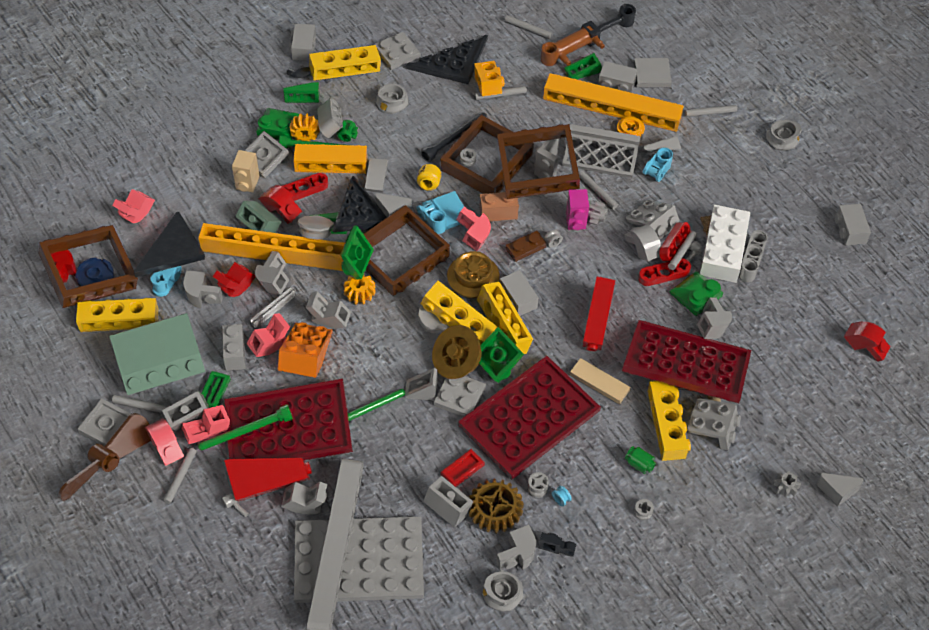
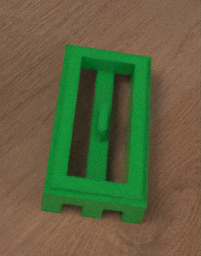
[201,371,231,408]

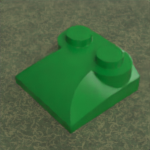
[256,108,299,140]
[340,226,374,279]
[669,271,723,316]
[479,327,524,383]

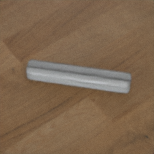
[249,287,296,328]

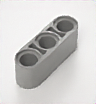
[317,98,343,138]
[739,230,768,282]

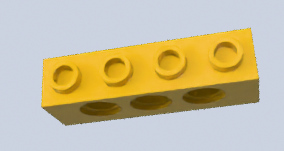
[309,45,381,81]
[420,281,497,345]
[477,282,533,354]
[76,298,159,332]
[647,381,691,461]

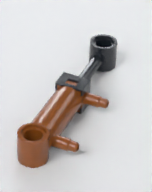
[541,4,636,66]

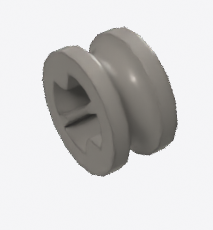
[460,148,476,167]
[544,229,563,248]
[634,499,654,520]

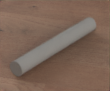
[505,15,552,39]
[475,86,527,100]
[685,105,737,117]
[579,170,618,209]
[668,231,697,270]
[112,395,169,413]
[163,448,197,504]

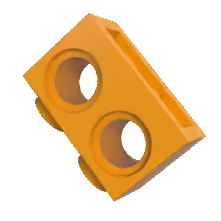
[474,61,505,97]

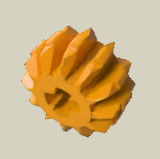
[290,113,320,141]
[344,275,376,305]

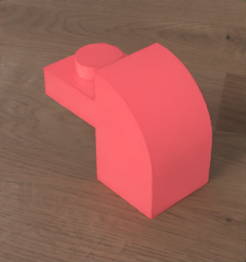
[112,189,155,223]
[456,207,491,251]
[246,313,290,357]
[182,405,230,444]
[145,418,184,466]

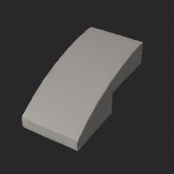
[365,158,388,193]

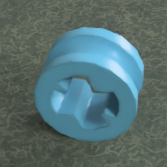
[551,485,572,507]

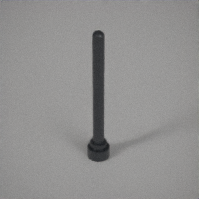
[421,112,487,162]

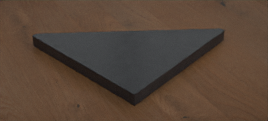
[406,35,488,84]
[332,176,387,233]
[134,212,205,277]

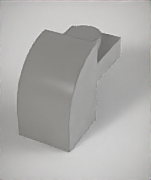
[624,224,661,261]
[255,251,289,295]
[183,270,223,308]
[306,291,351,329]
[697,298,732,339]
[281,482,327,515]
[496,525,536,570]

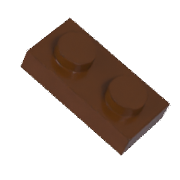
[505,230,547,262]

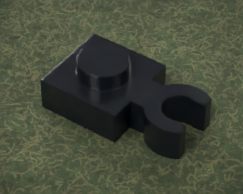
[539,532,576,557]

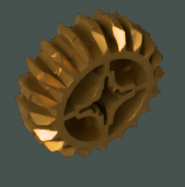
[468,478,524,534]

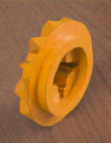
[617,117,645,138]

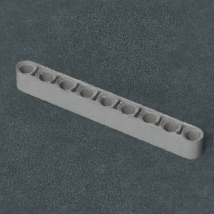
[307,458,363,630]

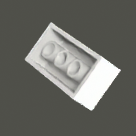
[700,205,750,283]

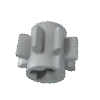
[588,201,608,225]
[773,471,801,498]

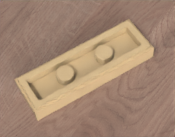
[570,358,631,405]

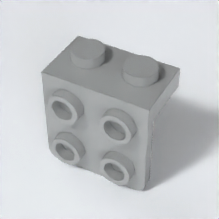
[534,139,559,178]
[626,199,680,240]
[688,398,741,451]

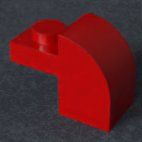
[258,185,302,224]
[51,250,77,283]
[213,262,256,297]
[844,321,891,361]

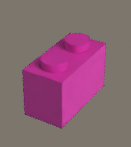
[566,189,589,230]

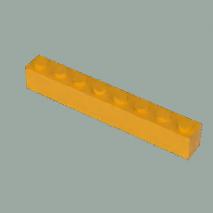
[543,73,684,132]
[199,223,345,271]

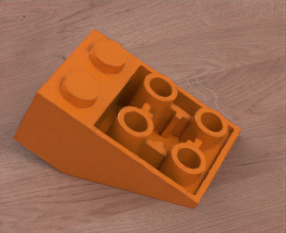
[278,322,333,378]

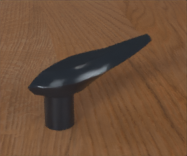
[287,67,311,78]

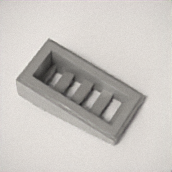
[641,136,681,152]

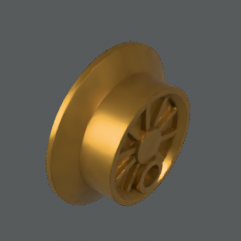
[447,251,500,298]
[432,325,481,379]

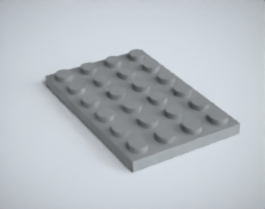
[294,517,424,603]

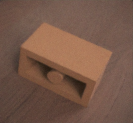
[479,192,519,221]

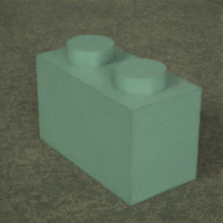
[235,201,281,233]

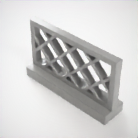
[562,124,640,178]

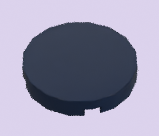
[75,258,114,287]

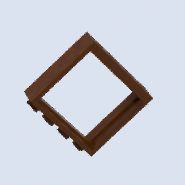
[440,115,534,194]
[497,124,580,199]
[364,205,450,296]
[38,225,138,308]

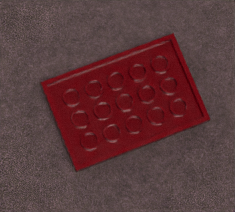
[622,320,752,403]
[458,356,601,480]
[224,378,353,460]

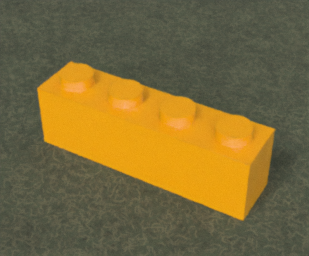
[294,144,367,174]

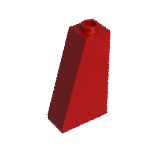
[582,276,616,352]
[224,458,312,502]

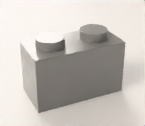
[289,24,316,61]
[598,61,638,93]
[835,204,871,246]
[500,270,538,316]
[222,324,246,371]
[162,391,209,431]
[423,476,473,528]

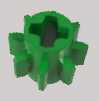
[336,120,358,142]

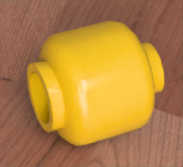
[417,164,442,191]

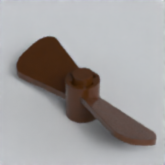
[59,413,151,501]

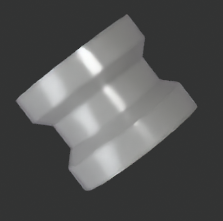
[527,472,549,498]

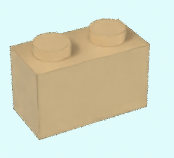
[232,150,259,192]

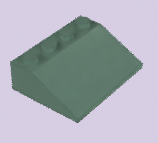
[109,313,205,395]

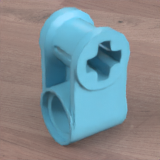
[643,148,673,182]
[416,199,446,234]
[151,266,182,297]

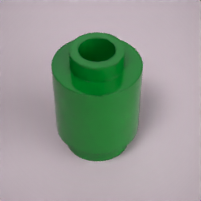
[624,446,656,474]

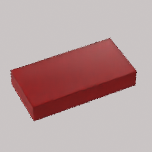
[440,449,485,487]

